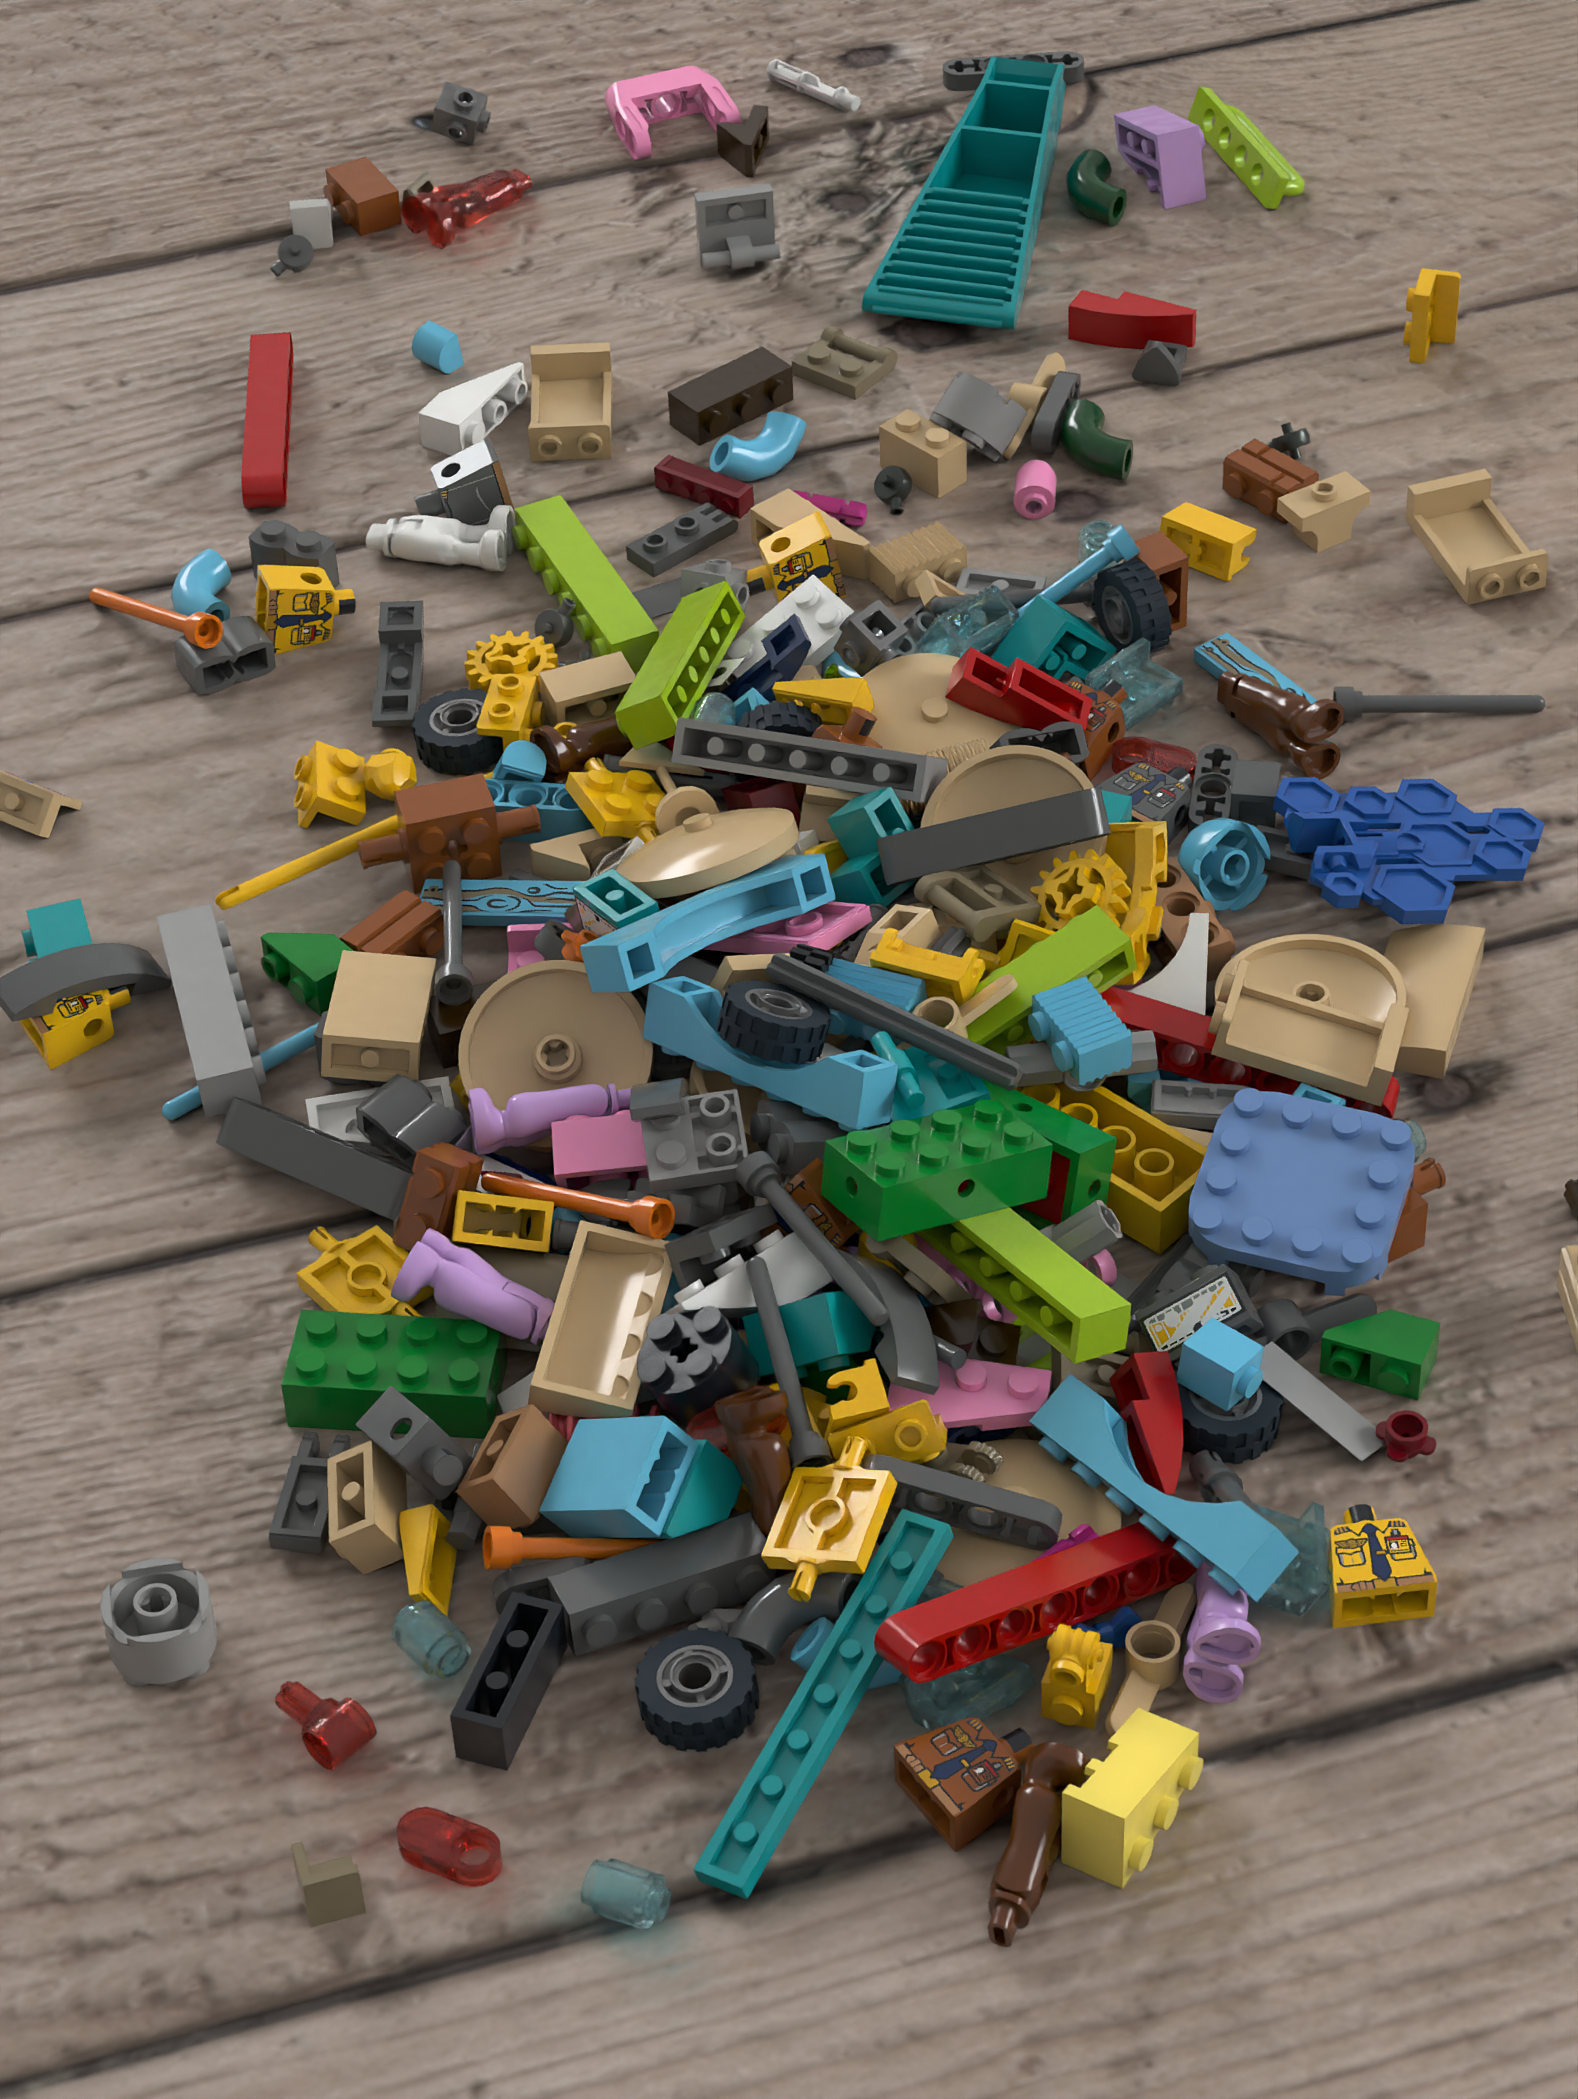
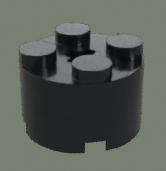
[637,1306,759,1429]

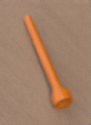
[89,588,223,649]
[481,1172,675,1239]
[482,1526,665,1570]

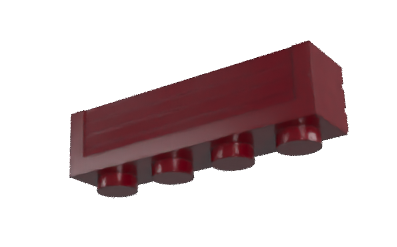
[654,455,754,519]

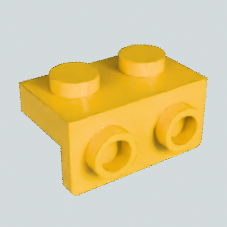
[1403,268,1461,364]
[477,673,546,750]
[293,740,366,829]
[828,1399,947,1464]

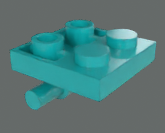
[871,1031,991,1125]

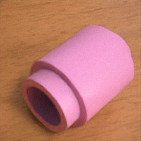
[1014,460,1057,519]

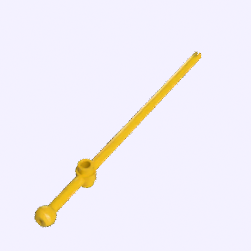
[215,716,616,910]

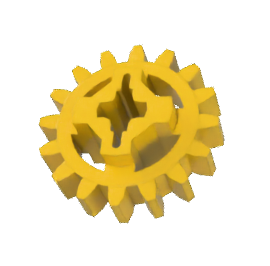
[464,630,559,693]
[1030,849,1132,932]

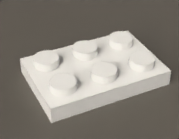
[721,575,854,702]

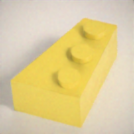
[1061,1708,1203,1889]

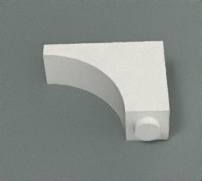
[1128,913,1209,1015]

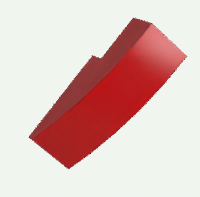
[1068,290,1197,349]
[945,647,1093,731]
[1109,1351,1183,1518]

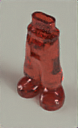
[402,169,533,249]

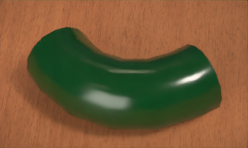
[1066,149,1127,226]
[1060,400,1133,480]

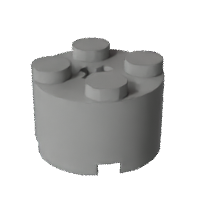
[929,371,1027,463]
[100,1558,217,1686]

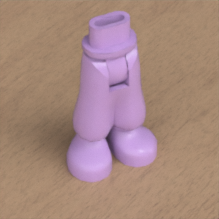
[468,1083,631,1155]
[391,1228,555,1345]
[1183,1562,1261,1703]

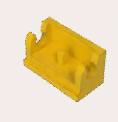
[1160,502,1257,582]
[869,928,986,1008]
[818,1358,890,1455]

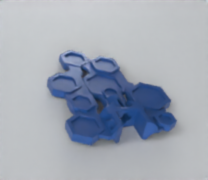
[1272,777,1545,924]

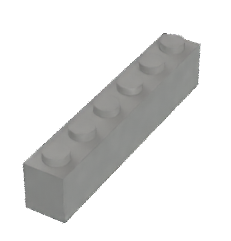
[671,717,948,803]
[156,903,267,1118]

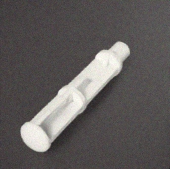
[766,59,861,111]

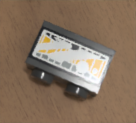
[1134,1264,1264,1372]

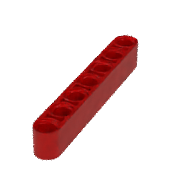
[241,332,294,508]
[1101,986,1400,1120]
[874,1522,1197,1683]

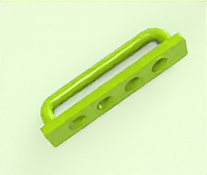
[1188,87,1305,209]

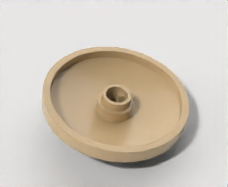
[862,653,1021,754]
[920,745,1107,915]
[616,808,800,899]
[1214,934,1407,1023]
[458,960,654,1152]
[923,1439,1121,1594]

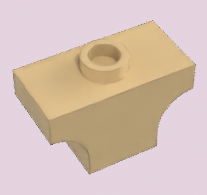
[1277,471,1371,553]

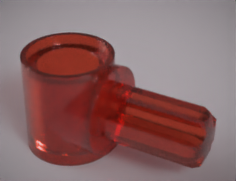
[275,1681,377,1771]

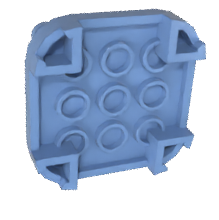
[1188,1088,1415,1296]

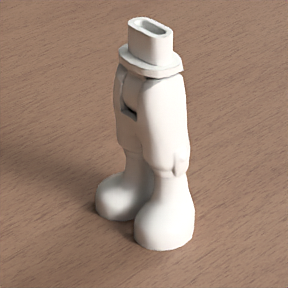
[366,505,515,571]

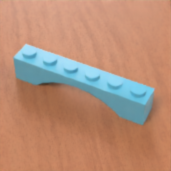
[580,854,836,993]
[643,976,898,1132]
[1029,1373,1299,1602]

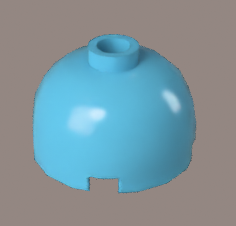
[1178,818,1270,911]

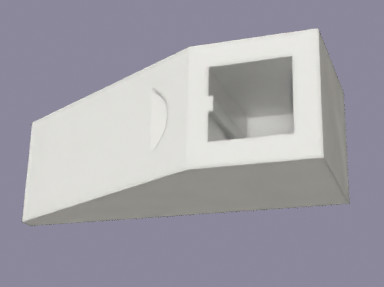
[418,362,528,455]
[664,1229,833,1318]

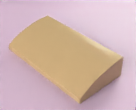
[1384,924,1486,1079]
[528,1220,673,1418]

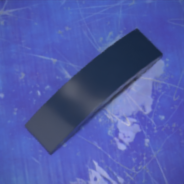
[691,614,812,723]

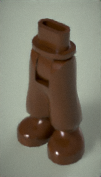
[1217,671,1344,780]
[529,717,664,784]
[714,1387,797,1576]
[988,1742,1090,1947]

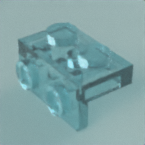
[1085,637,1183,732]
[1247,1502,1331,1617]
[899,1653,1037,1731]

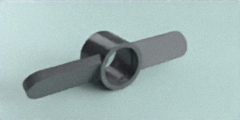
[1253,1293,1377,1361]

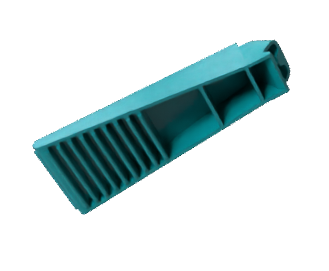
[862,57,1066,330]

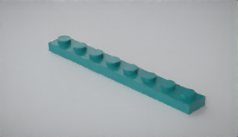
[693,1509,954,1899]

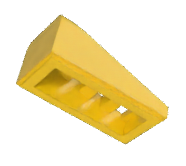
[772,678,875,725]
[399,1504,457,1623]

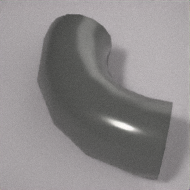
[728,1571,863,1666]

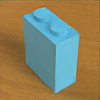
[539,1416,699,1538]

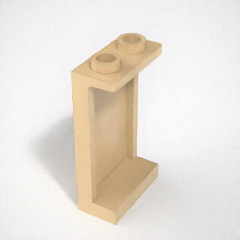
[528,342,612,462]
[1406,469,1549,605]
[321,950,436,1082]
[1208,959,1410,1106]

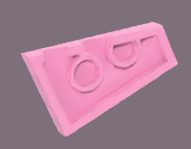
[887,1359,1052,1431]

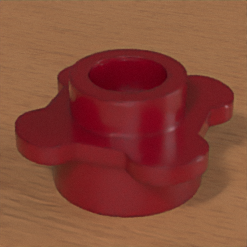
[1375,1410,1436,1462]

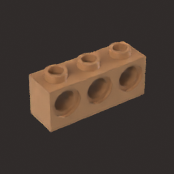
[1148,856,1235,982]

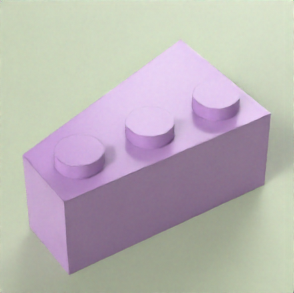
[1114,105,1206,209]

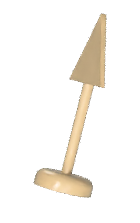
[619,742,719,835]

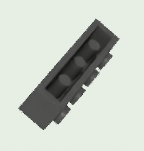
[548,1513,776,1657]

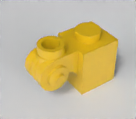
[1041,1624,1113,1730]

